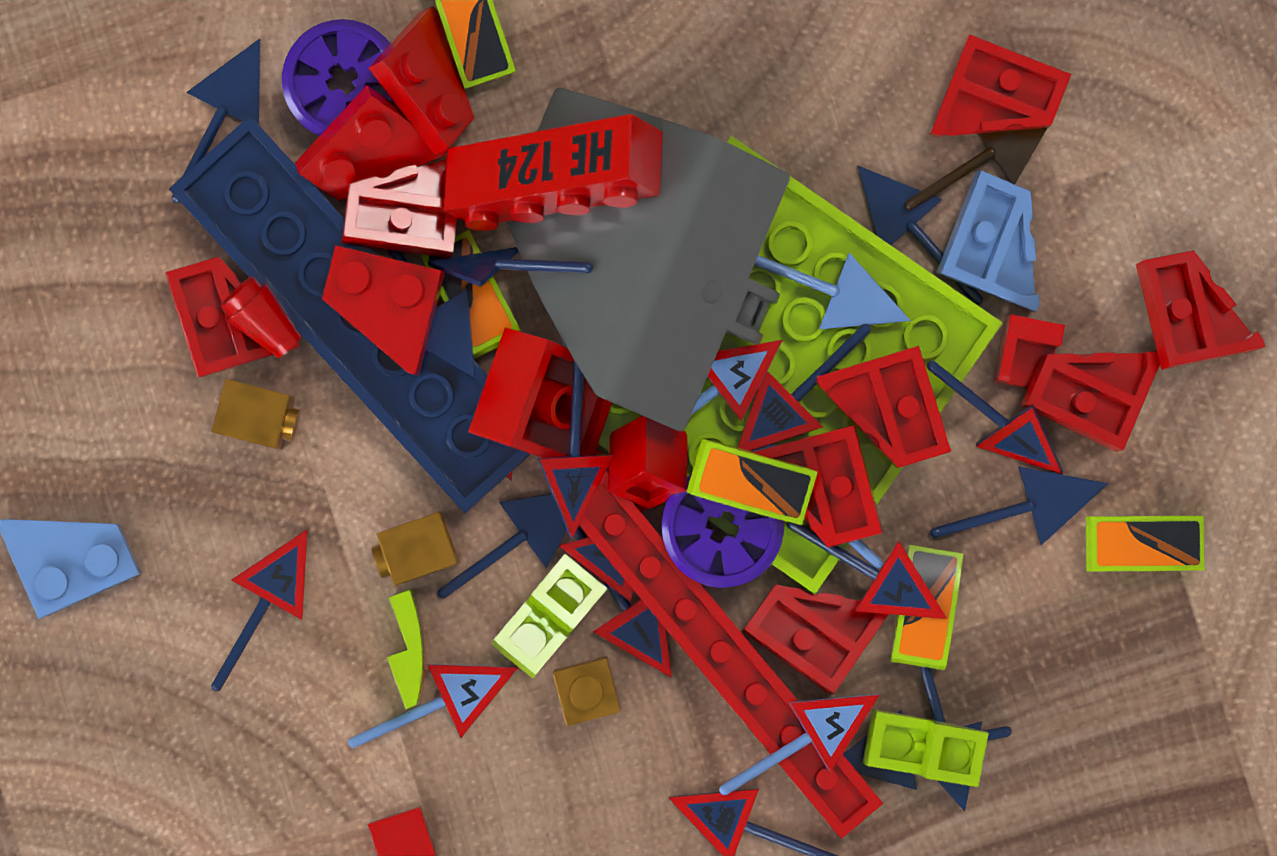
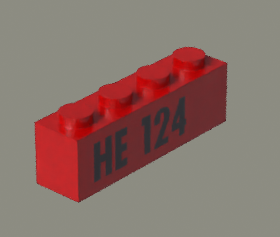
[444,114,663,231]

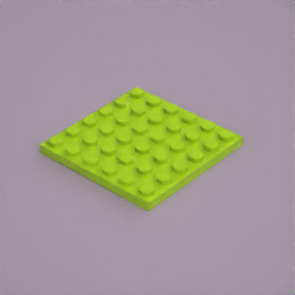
[598,135,1002,594]

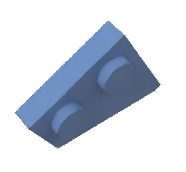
[936,171,1040,312]
[0,519,142,619]

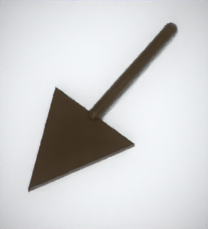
[904,128,1047,211]

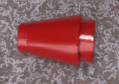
[220,276,302,358]

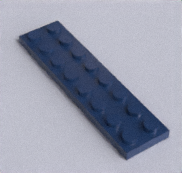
[169,115,530,514]

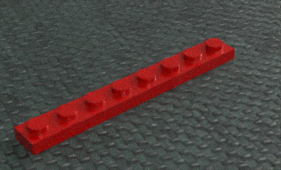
[579,471,884,839]

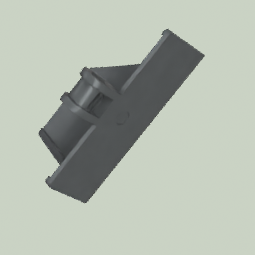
[507,87,790,431]

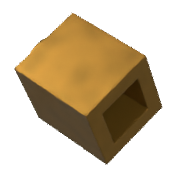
[211,379,300,450]
[371,511,460,586]
[553,656,621,726]

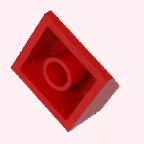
[468,327,612,458]

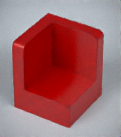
[993,314,1065,389]
[608,416,687,509]

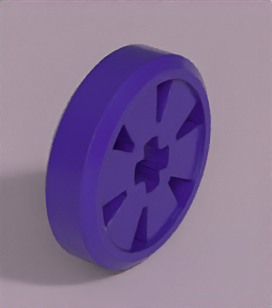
[282,19,398,136]
[662,473,784,588]

